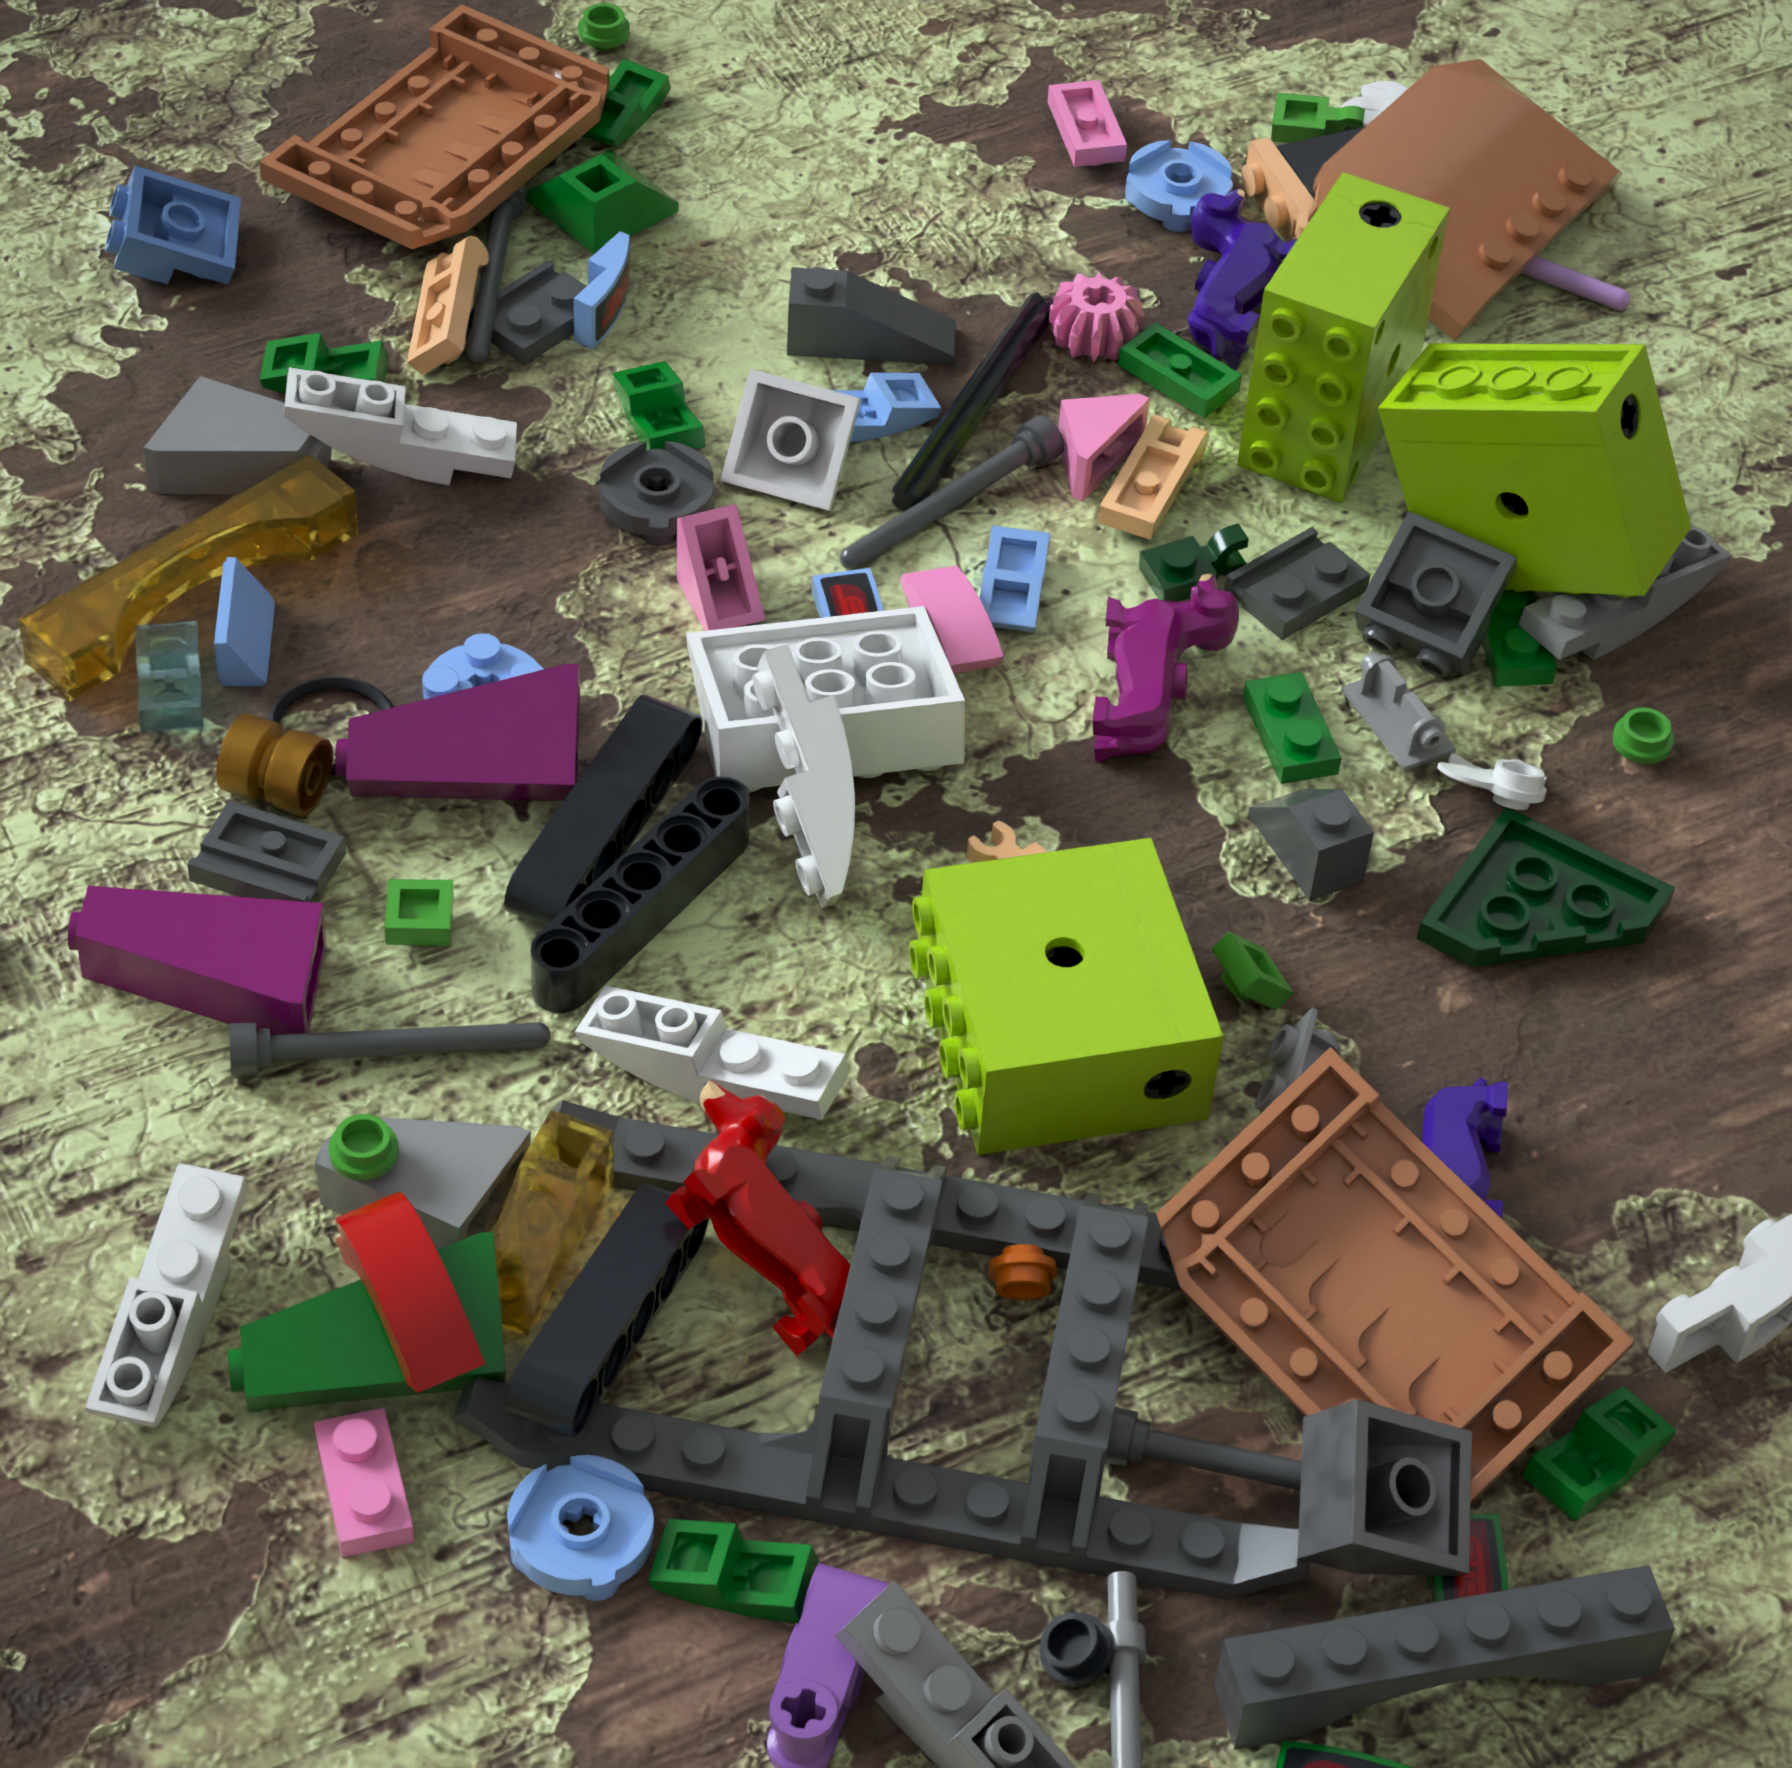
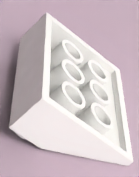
[686,606,965,793]

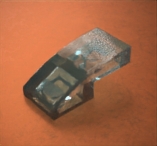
[136,621,204,732]

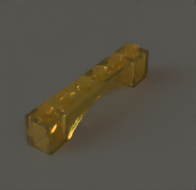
[18,454,358,702]

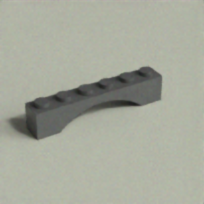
[1214,1565,1675,1750]

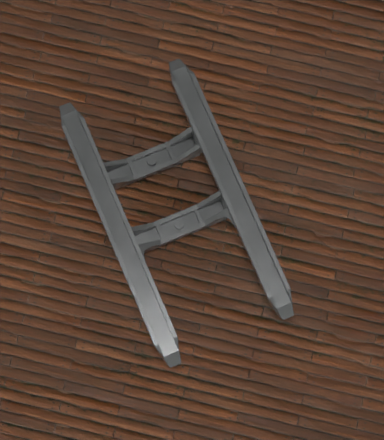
[453,1100,1311,1600]

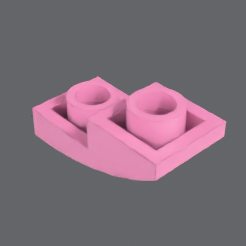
[900,566,1004,674]

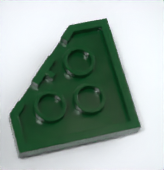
[1416,807,1675,967]

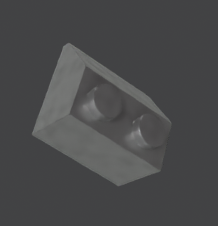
[1298,1399,1472,1576]

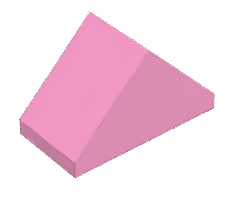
[1058,394,1150,502]
[677,504,766,631]

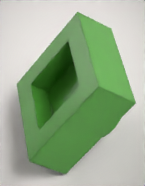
[385,879,454,946]
[1211,931,1294,1010]

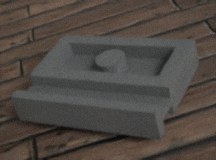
[468,260,587,365]
[1224,527,1370,640]
[187,800,346,902]

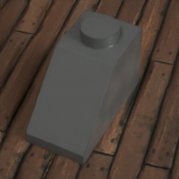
[1248,789,1374,901]

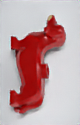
[665,1080,851,1356]

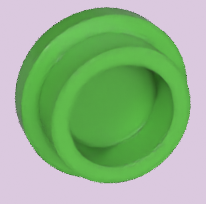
[578,3,630,51]
[1612,707,1674,764]
[329,1114,399,1181]

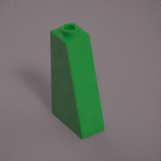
[228,1232,506,1412]

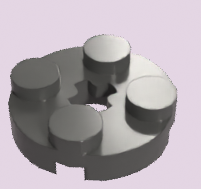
[599,441,715,545]

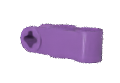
[767,1563,891,1768]

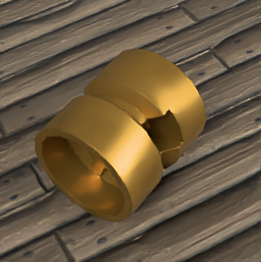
[216,713,333,816]

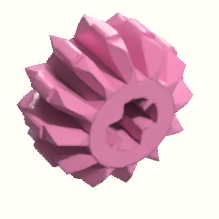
[1049,271,1144,363]

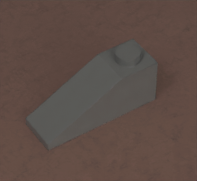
[787,267,956,365]

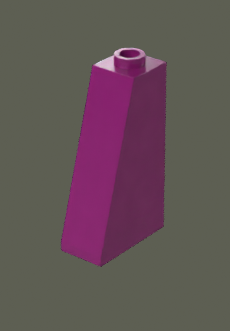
[335,664,580,801]
[68,886,327,1035]

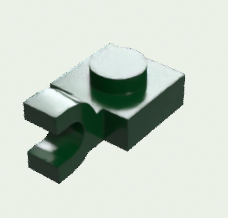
[1139,523,1249,602]

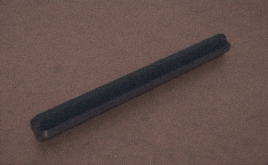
[892,292,1053,510]

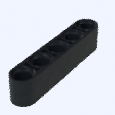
[504,694,703,927]
[530,776,750,1013]
[505,1182,709,1437]

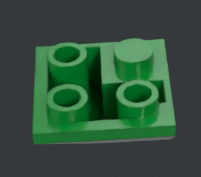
[527,150,679,254]

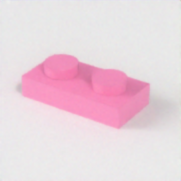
[1047,80,1127,167]
[313,1407,414,1558]

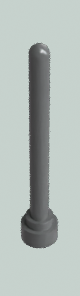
[466,171,528,363]
[840,415,1064,570]
[229,1022,551,1077]
[1105,1407,1301,1490]

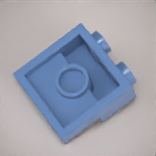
[105,165,241,285]

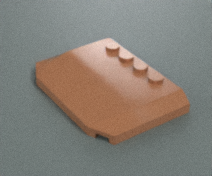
[259,4,610,249]
[1307,59,1622,341]
[1156,1047,1634,1506]

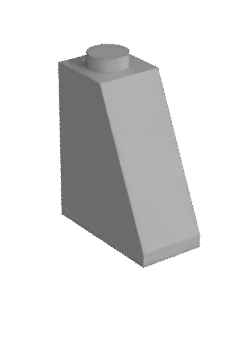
[144,376,332,494]
[314,1117,532,1250]

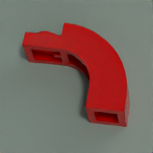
[334,1191,485,1393]

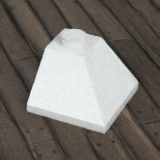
[720,369,862,511]

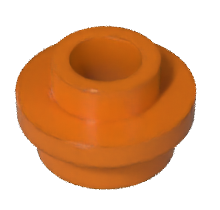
[988,1244,1057,1300]

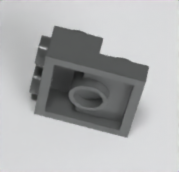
[1354,511,1517,677]

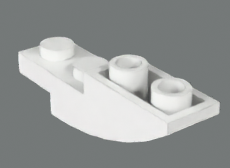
[284,367,517,486]
[752,644,855,909]
[575,986,850,1120]
[85,1163,248,1428]
[1648,1214,1792,1373]

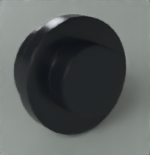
[1040,1612,1114,1687]

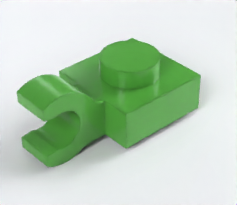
[1271,93,1365,143]

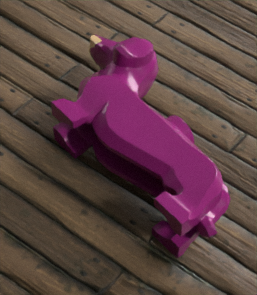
[1092,574,1239,762]

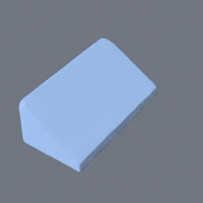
[214,557,275,687]

